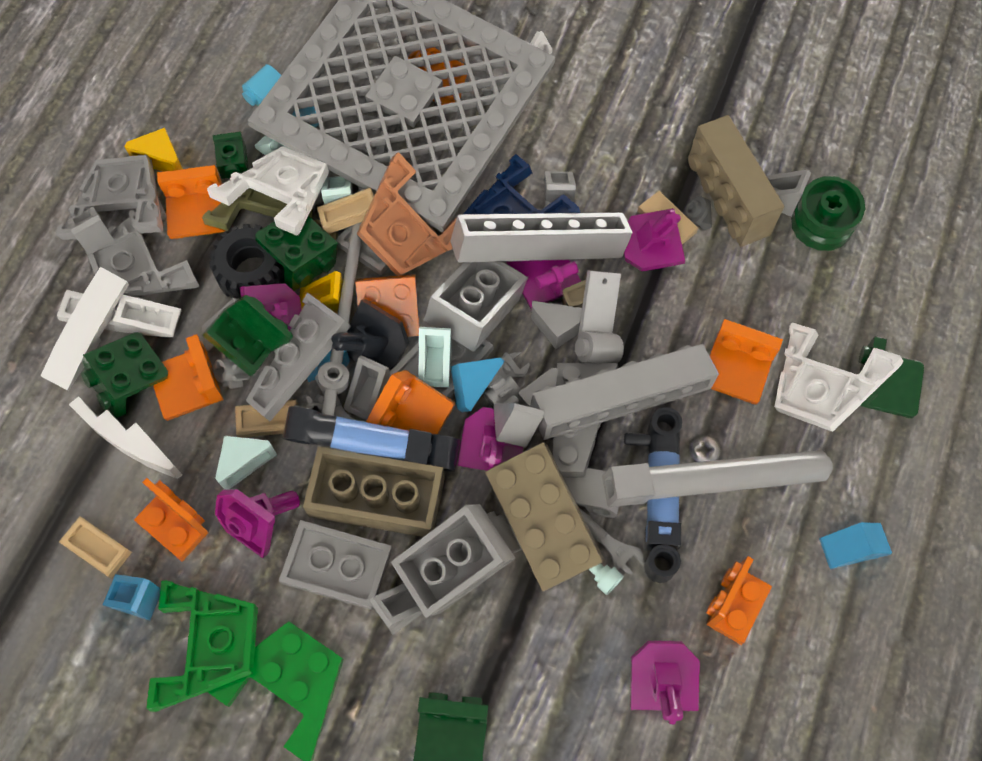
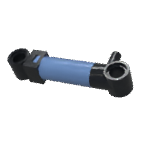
[282,406,460,472]
[624,407,683,583]

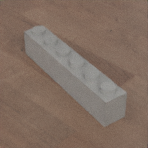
[450,213,632,262]
[530,344,719,440]

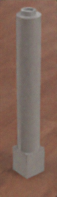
[602,450,833,507]

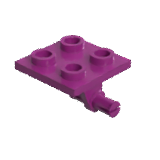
[506,259,581,309]

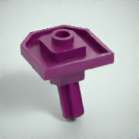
[624,208,686,271]
[240,283,302,331]
[457,407,523,471]
[215,489,300,558]
[630,641,700,725]

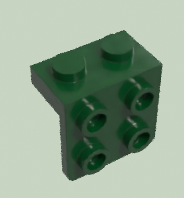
[255,216,338,291]
[202,295,293,376]
[81,332,168,418]
[858,336,924,418]
[413,692,489,761]

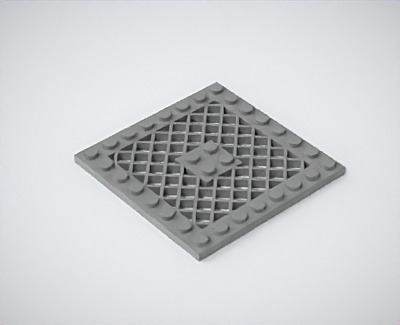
[247,0,556,232]

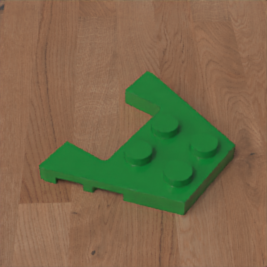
[146,580,258,712]
[208,621,344,761]

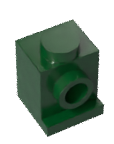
[212,131,249,179]

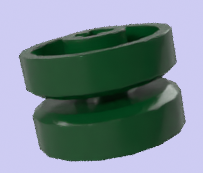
[791,176,866,251]

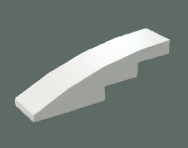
[41,267,129,391]
[57,290,181,337]
[69,397,182,479]

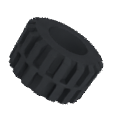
[209,224,284,299]

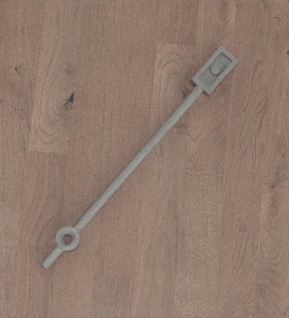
[318,115,388,416]

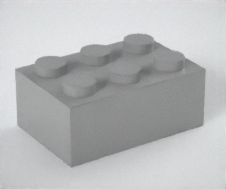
[424,261,528,352]
[391,504,516,618]

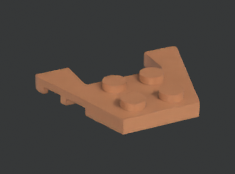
[357,152,457,276]

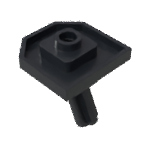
[331,299,409,370]

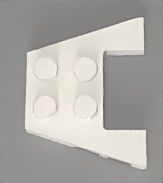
[207,146,329,236]
[774,323,903,432]

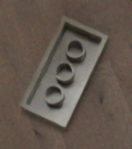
[688,115,785,247]
[485,443,605,591]
[303,446,445,537]

